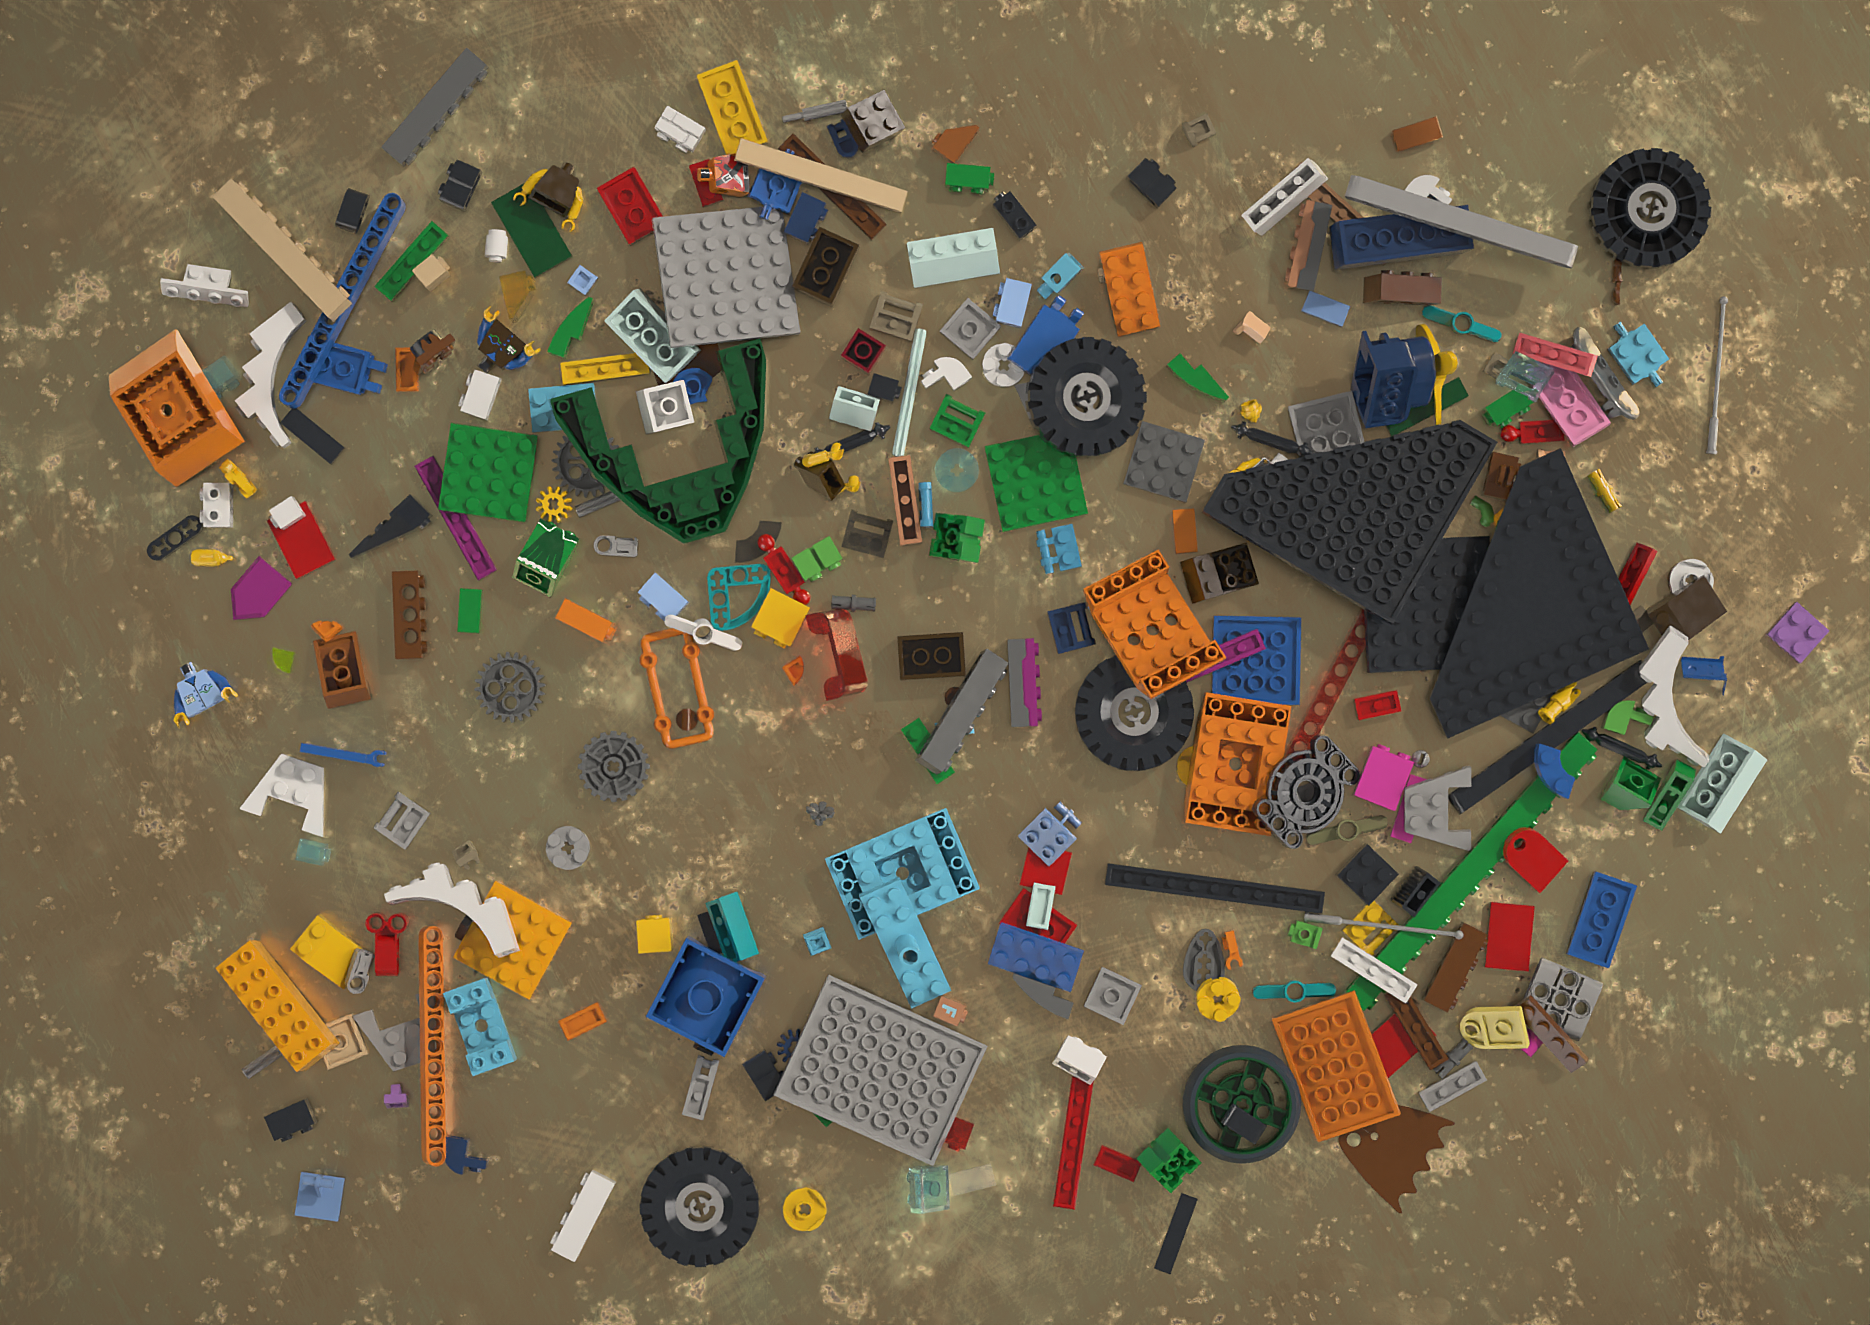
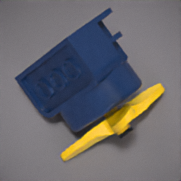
[1350,324,1458,428]

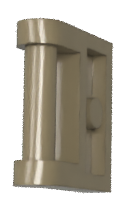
[870,291,923,341]

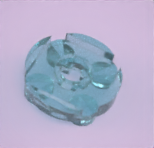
[935,448,979,492]

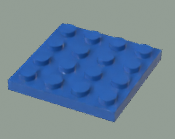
[1212,616,1301,705]

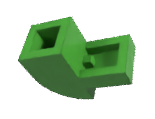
[1601,700,1653,735]

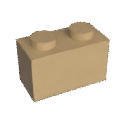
[412,254,451,292]

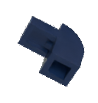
[445,1135,489,1175]

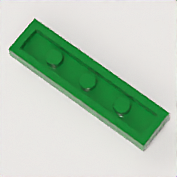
[374,221,449,301]

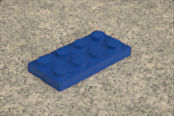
[1566,871,1637,968]
[988,922,1084,992]

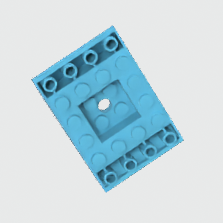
[825,808,980,940]

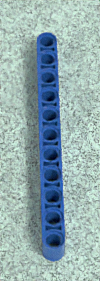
[279,193,406,409]

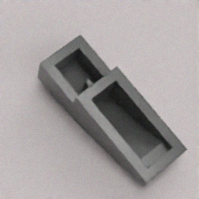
[1012,973,1074,1019]

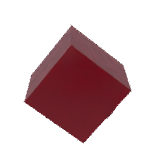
[841,328,886,376]

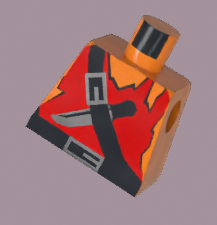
[697,153,750,197]

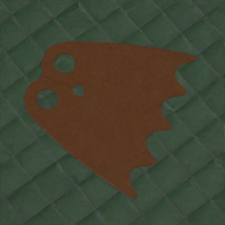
[1339,1105,1455,1213]

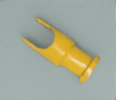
[1538,682,1581,724]

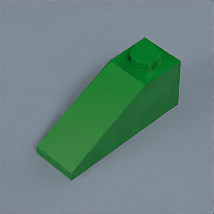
[1643,759,1696,831]

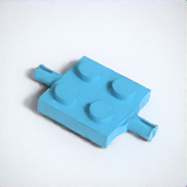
[1608,321,1669,387]

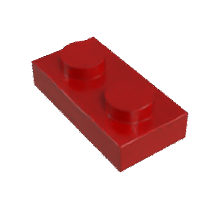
[689,159,724,208]
[1354,690,1401,720]

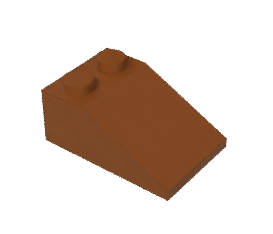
[313,631,371,709]

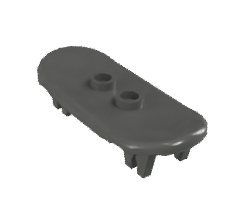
[1570,327,1640,420]

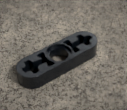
[147,515,204,561]

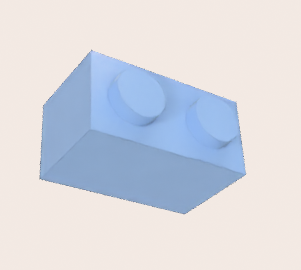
[993,278,1032,328]
[638,573,689,621]

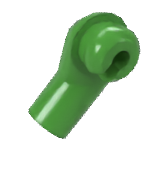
[1470,495,1494,527]

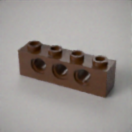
[392,570,427,660]

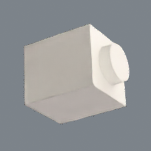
[269,496,306,530]

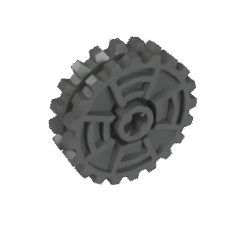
[578,731,650,802]

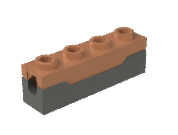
[1285,200,1332,291]

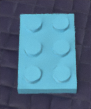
[528,383,596,433]

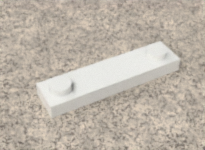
[1331,937,1417,1003]

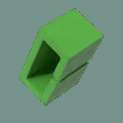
[792,536,843,582]

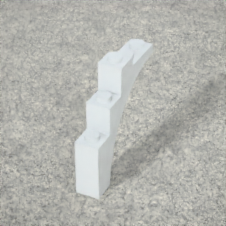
[235,302,307,448]
[1639,626,1709,768]
[384,863,520,958]

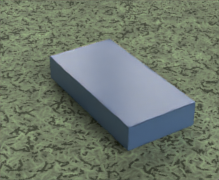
[1301,291,1350,327]

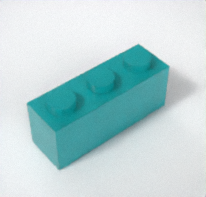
[705,892,759,962]

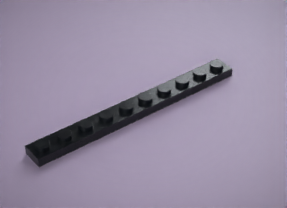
[1105,863,1325,914]

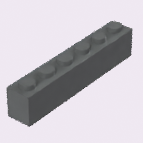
[381,48,488,167]
[915,649,1008,775]

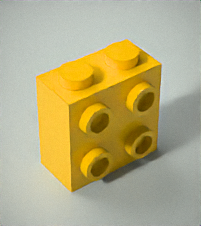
[751,588,811,649]

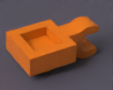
[1221,930,1243,969]

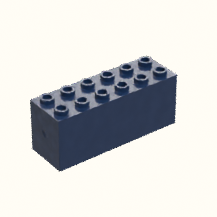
[1329,205,1474,270]

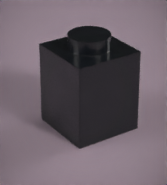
[868,373,902,403]

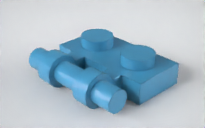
[1036,524,1082,574]

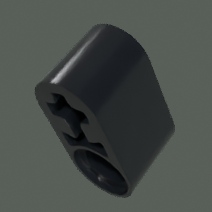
[335,188,370,234]
[1220,1103,1267,1144]

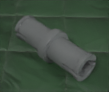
[831,595,876,612]
[1433,1038,1473,1079]

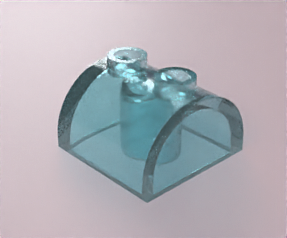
[907,1165,950,1214]

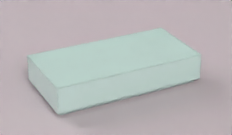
[1026,883,1055,930]

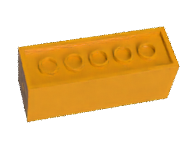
[215,940,340,1072]

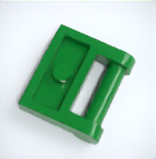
[930,394,986,448]

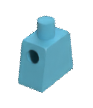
[1037,253,1084,299]

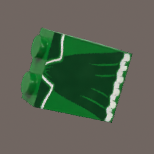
[512,518,579,598]

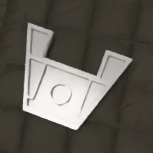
[240,754,324,837]

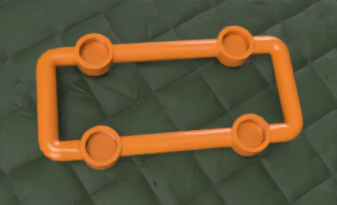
[640,628,714,749]

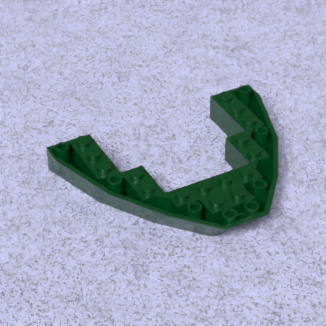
[548,339,766,544]

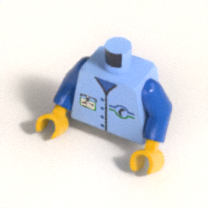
[174,662,238,728]

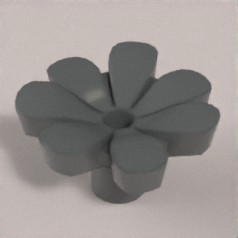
[806,801,835,826]

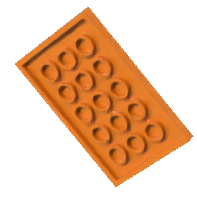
[1272,990,1401,1142]

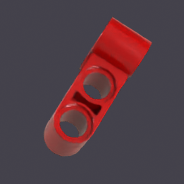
[365,912,409,977]

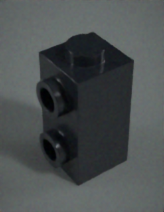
[993,191,1037,241]

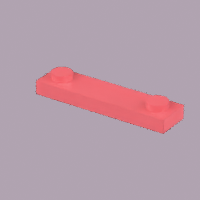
[1513,333,1598,377]

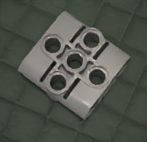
[1523,957,1603,1041]

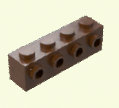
[1422,922,1488,1013]

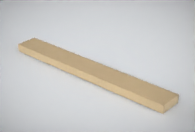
[734,138,907,213]

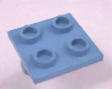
[1018,801,1082,866]
[295,1172,345,1222]

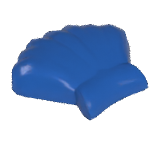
[673,368,712,405]

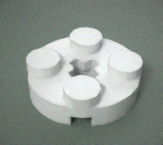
[982,343,1025,387]
[1669,559,1714,593]

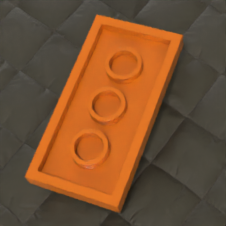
[1099,242,1160,336]

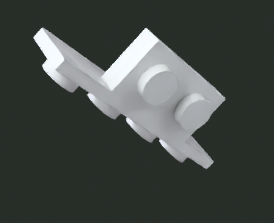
[160,264,249,307]

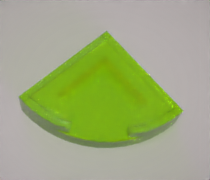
[272,648,295,674]

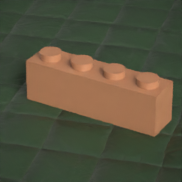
[888,455,922,546]

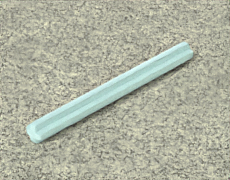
[892,329,926,457]

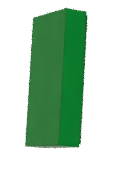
[457,588,482,633]

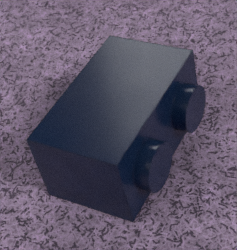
[784,192,828,245]

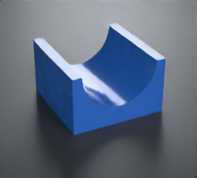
[646,936,766,1057]

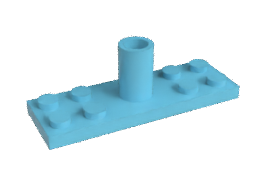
[859,877,951,1009]

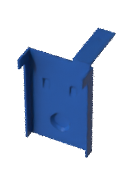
[1681,656,1727,696]

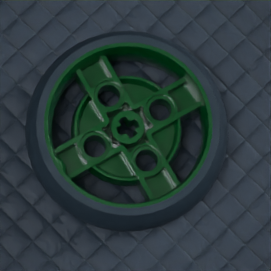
[1183,1045,1301,1164]

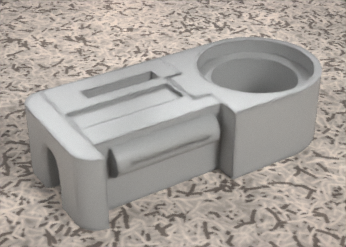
[594,535,638,557]
[345,948,375,994]

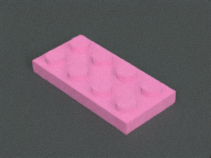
[1525,363,1611,447]

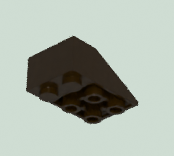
[1180,542,1259,604]

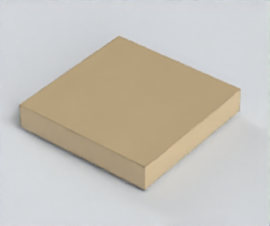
[323,1013,369,1070]

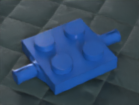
[748,149,802,220]

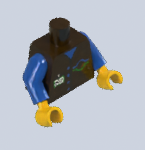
[477,306,541,373]

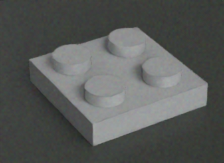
[940,298,1001,360]
[1084,967,1142,1025]

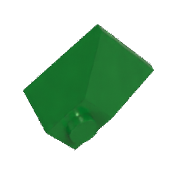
[1601,757,1662,810]

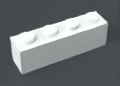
[1242,158,1328,236]
[550,1170,616,1262]

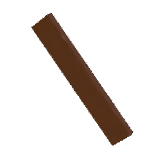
[778,133,887,241]

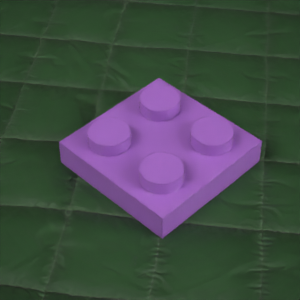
[1766,602,1829,663]

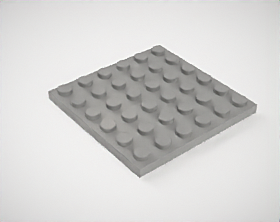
[652,207,800,348]

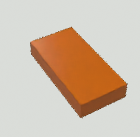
[395,347,419,392]
[1172,508,1198,554]
[558,1002,607,1041]

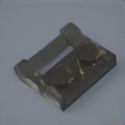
[841,509,894,558]

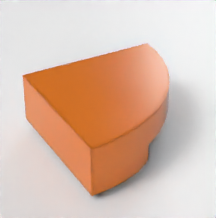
[311,621,342,643]
[782,656,804,685]

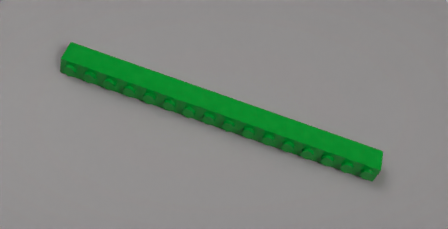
[1342,732,1598,1011]

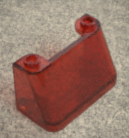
[805,609,868,701]

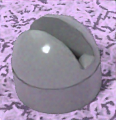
[1411,750,1430,768]

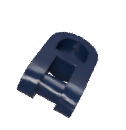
[826,119,859,158]

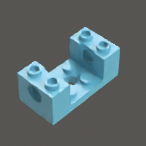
[443,977,517,1076]

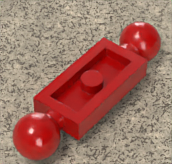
[1500,420,1565,444]
[757,534,810,605]

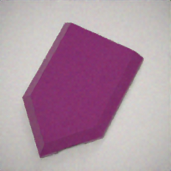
[231,556,292,620]

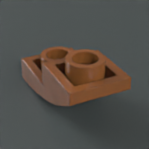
[1392,116,1443,152]

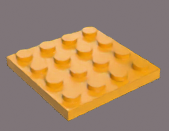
[453,881,572,1000]

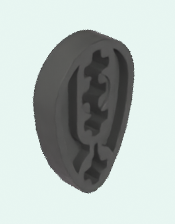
[1183,928,1225,991]

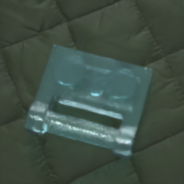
[1496,351,1554,402]

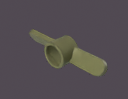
[1306,815,1388,845]

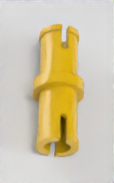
[1588,469,1622,513]

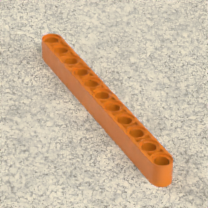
[419,926,446,1167]

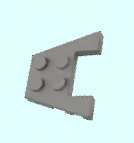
[1404,766,1471,851]
[353,994,436,1072]

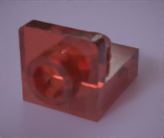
[945,1117,974,1152]

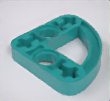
[707,564,771,631]

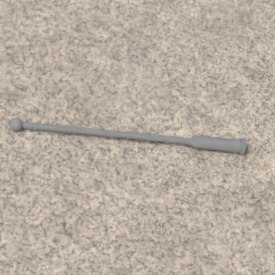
[1706,296,1728,454]
[1304,912,1463,939]

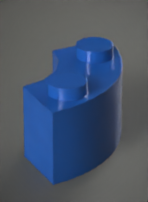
[1534,744,1575,799]

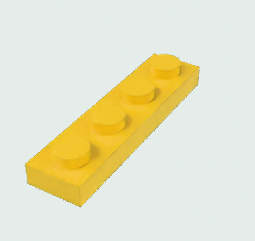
[560,353,650,385]

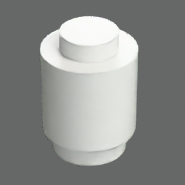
[485,229,508,263]

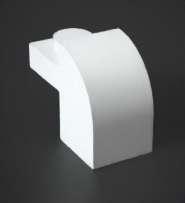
[1404,175,1452,204]
[921,357,972,391]

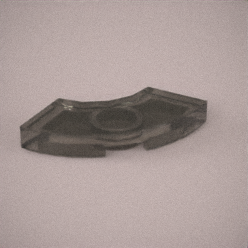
[735,521,782,563]

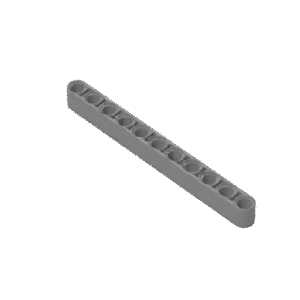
[1345,175,1578,268]

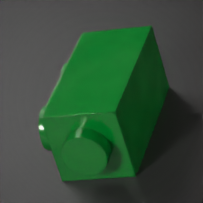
[945,163,994,194]
[1482,384,1534,428]

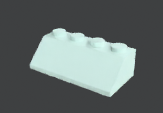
[907,228,1000,288]
[604,288,701,383]
[1677,733,1767,834]

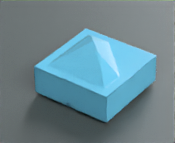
[803,927,831,956]

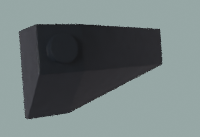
[348,494,433,559]

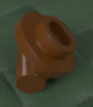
[676,709,698,731]

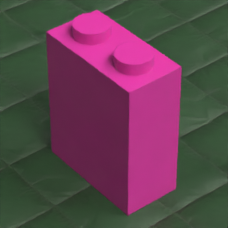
[1352,744,1414,811]

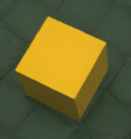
[636,915,673,954]

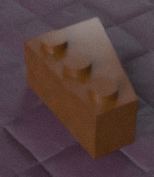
[1363,270,1442,305]

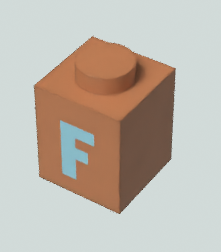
[933,995,968,1026]

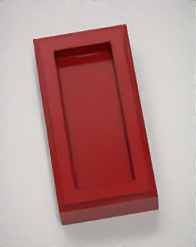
[1093,1145,1142,1182]

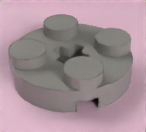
[546,826,590,870]

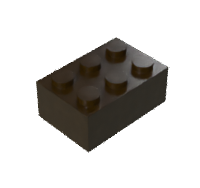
[792,227,860,307]
[897,632,966,681]

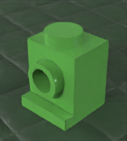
[1287,920,1323,949]

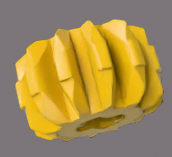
[536,486,573,523]

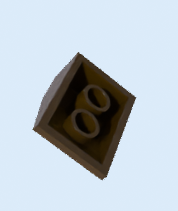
[1647,575,1727,640]

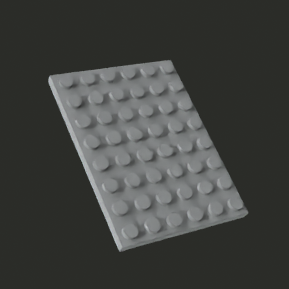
[773,974,988,1166]

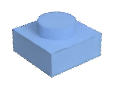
[567,265,598,296]

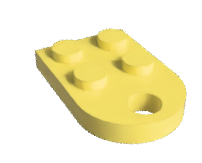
[1460,1006,1530,1049]

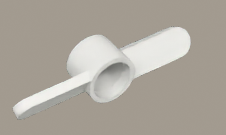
[664,615,742,651]

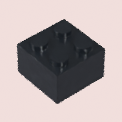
[1335,843,1399,906]

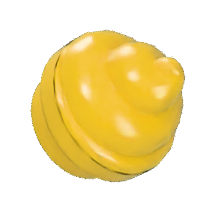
[1240,399,1262,423]

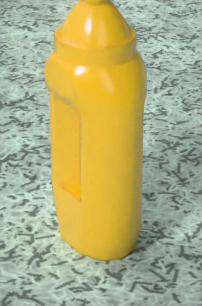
[191,549,233,566]

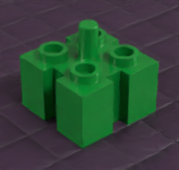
[929,513,985,563]
[1136,1128,1202,1193]

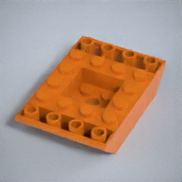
[109,329,245,487]
[1185,692,1292,836]

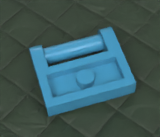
[918,482,933,528]

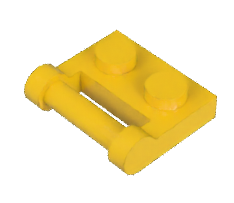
[1342,901,1400,956]

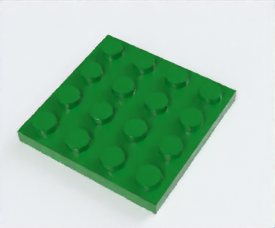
[438,422,538,522]
[985,435,1088,532]

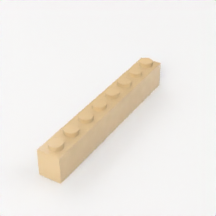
[212,179,352,322]

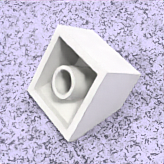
[636,380,694,434]

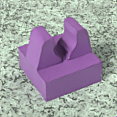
[384,1084,409,1108]

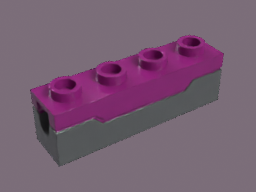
[1007,638,1042,727]

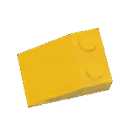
[290,914,365,990]

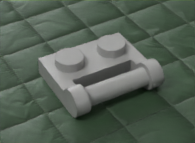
[373,791,431,850]

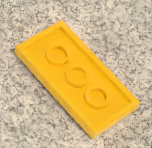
[696,60,768,155]

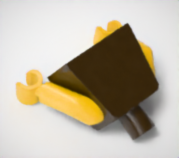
[513,162,583,232]
[794,443,860,501]

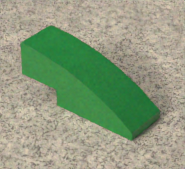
[547,297,594,359]
[1166,353,1229,402]

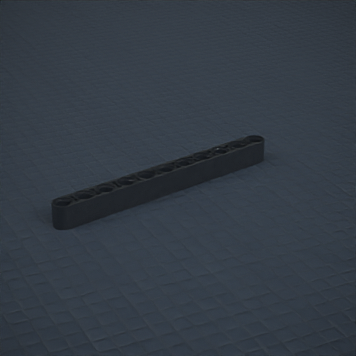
[1448,660,1648,815]

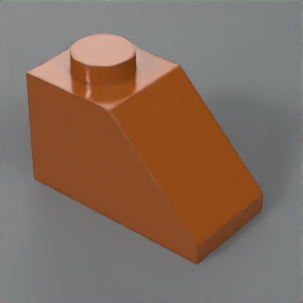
[932,125,980,164]

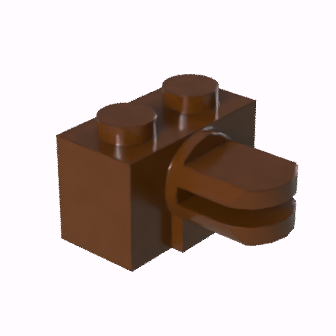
[1481,452,1521,501]

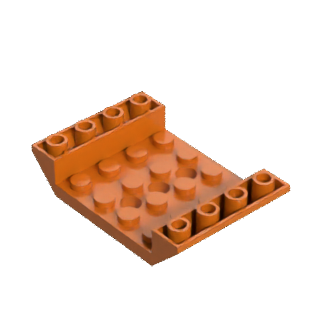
[1083,550,1226,699]

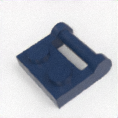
[1047,602,1096,654]

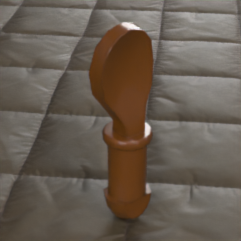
[1612,259,1623,305]

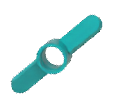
[1422,305,1502,342]
[1253,980,1336,1003]

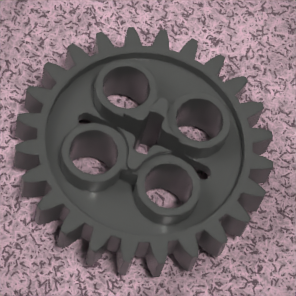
[551,432,619,498]
[474,652,546,723]

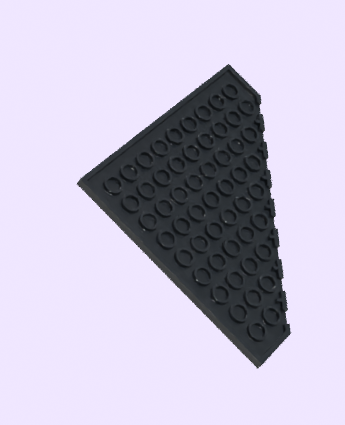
[1202,420,1498,625]
[1429,448,1649,739]

